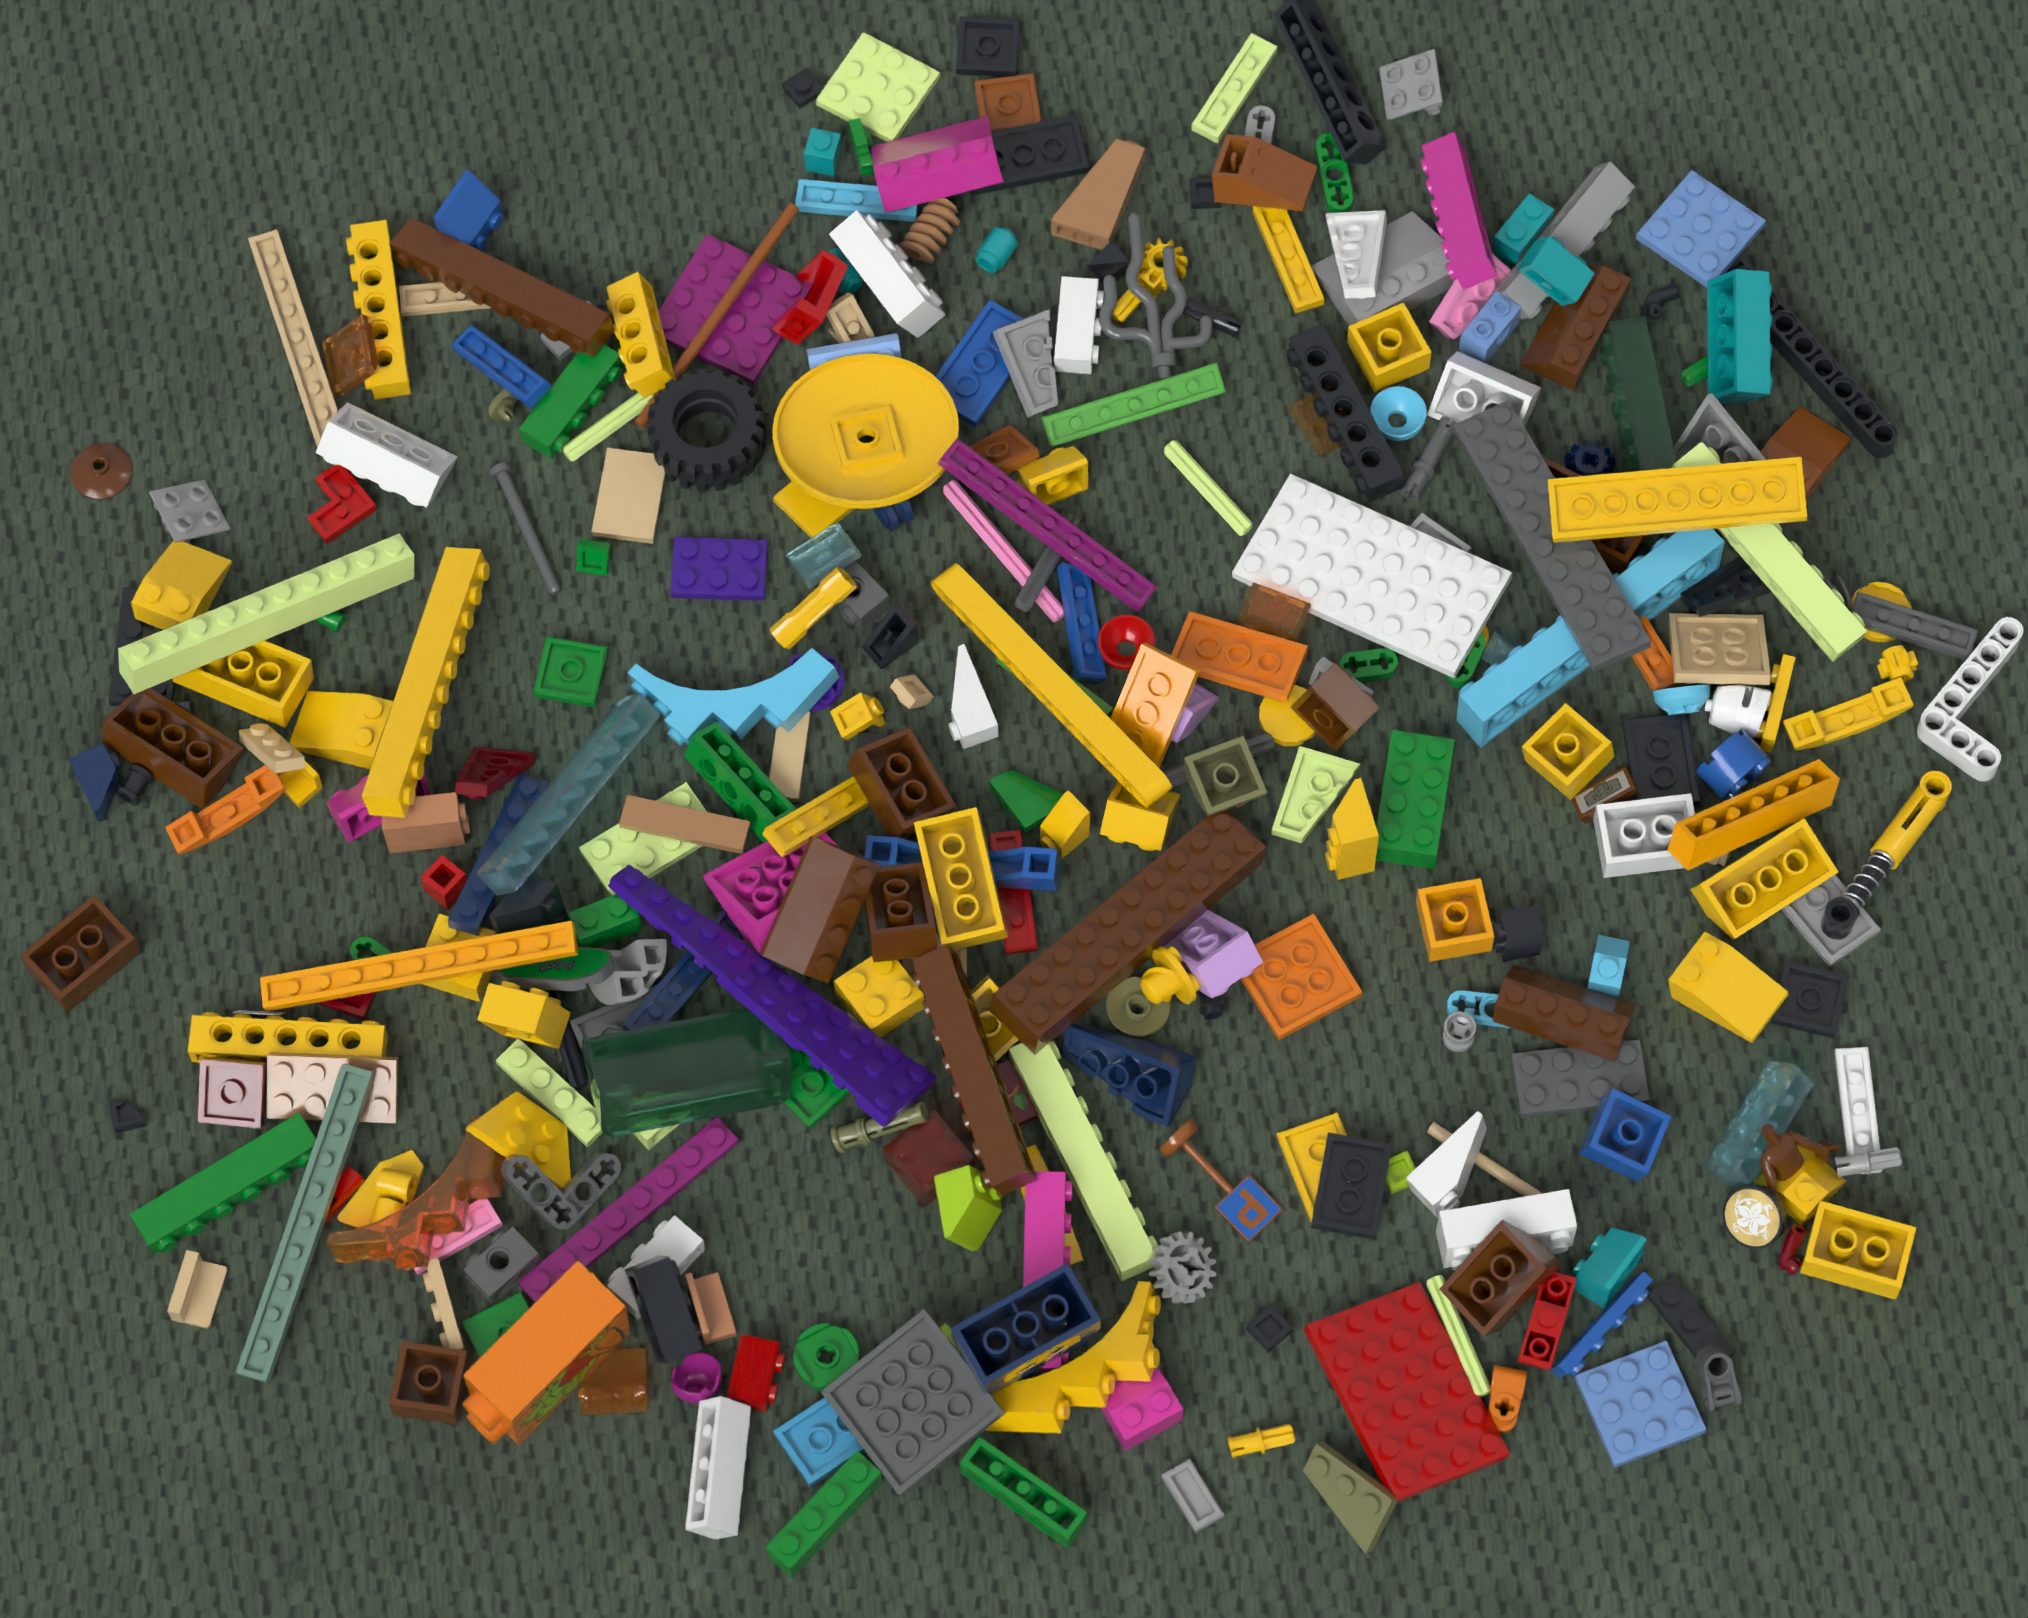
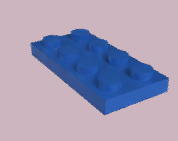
[935,300,1023,427]

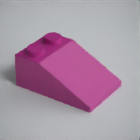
[1100,1368,1183,1451]

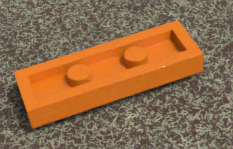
[1632,611,1682,691]

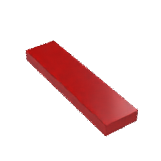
[989,830,1038,955]

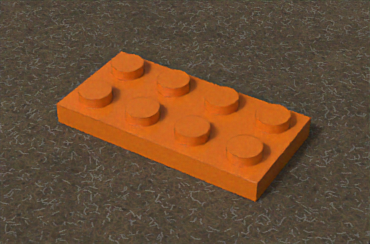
[1171,611,1308,703]

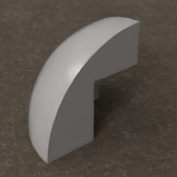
[588,939,667,1005]

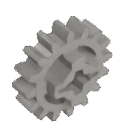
[1148,1232,1217,1304]

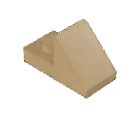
[826,292,875,343]

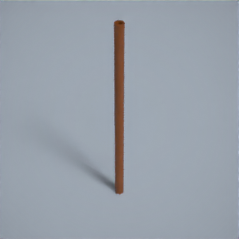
[635,203,799,429]

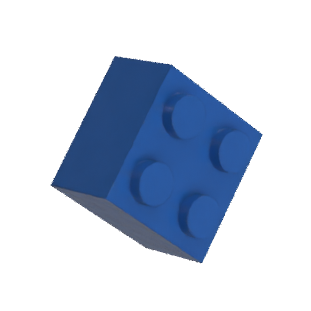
[1579,1089,1672,1181]

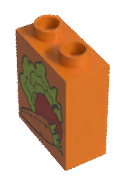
[462,1261,630,1446]

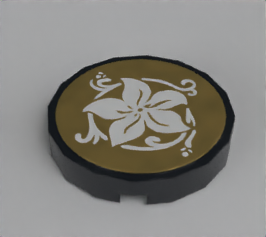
[1722,1183,1787,1249]

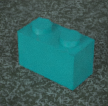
[1492,193,1554,267]
[1517,236,1595,306]

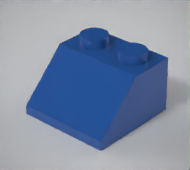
[434,170,504,251]

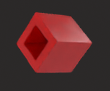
[420,855,467,910]

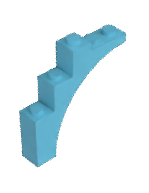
[628,648,840,746]

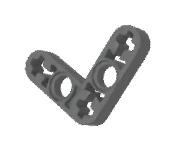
[501,1152,621,1230]

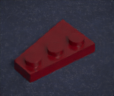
[455,746,536,799]

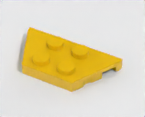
[466,1091,571,1190]

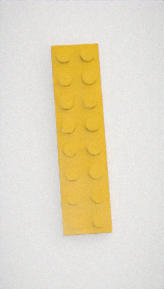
[1548,457,1807,543]

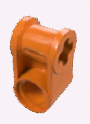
[1488,1365,1527,1433]

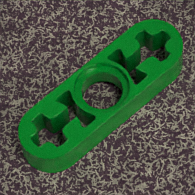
[1315,133,1353,213]

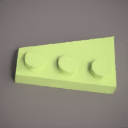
[1271,746,1360,843]

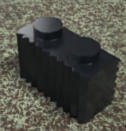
[1493,904,1545,962]

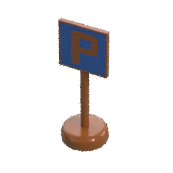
[1159,1118,1283,1243]

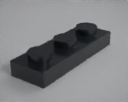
[1647,1275,1735,1369]

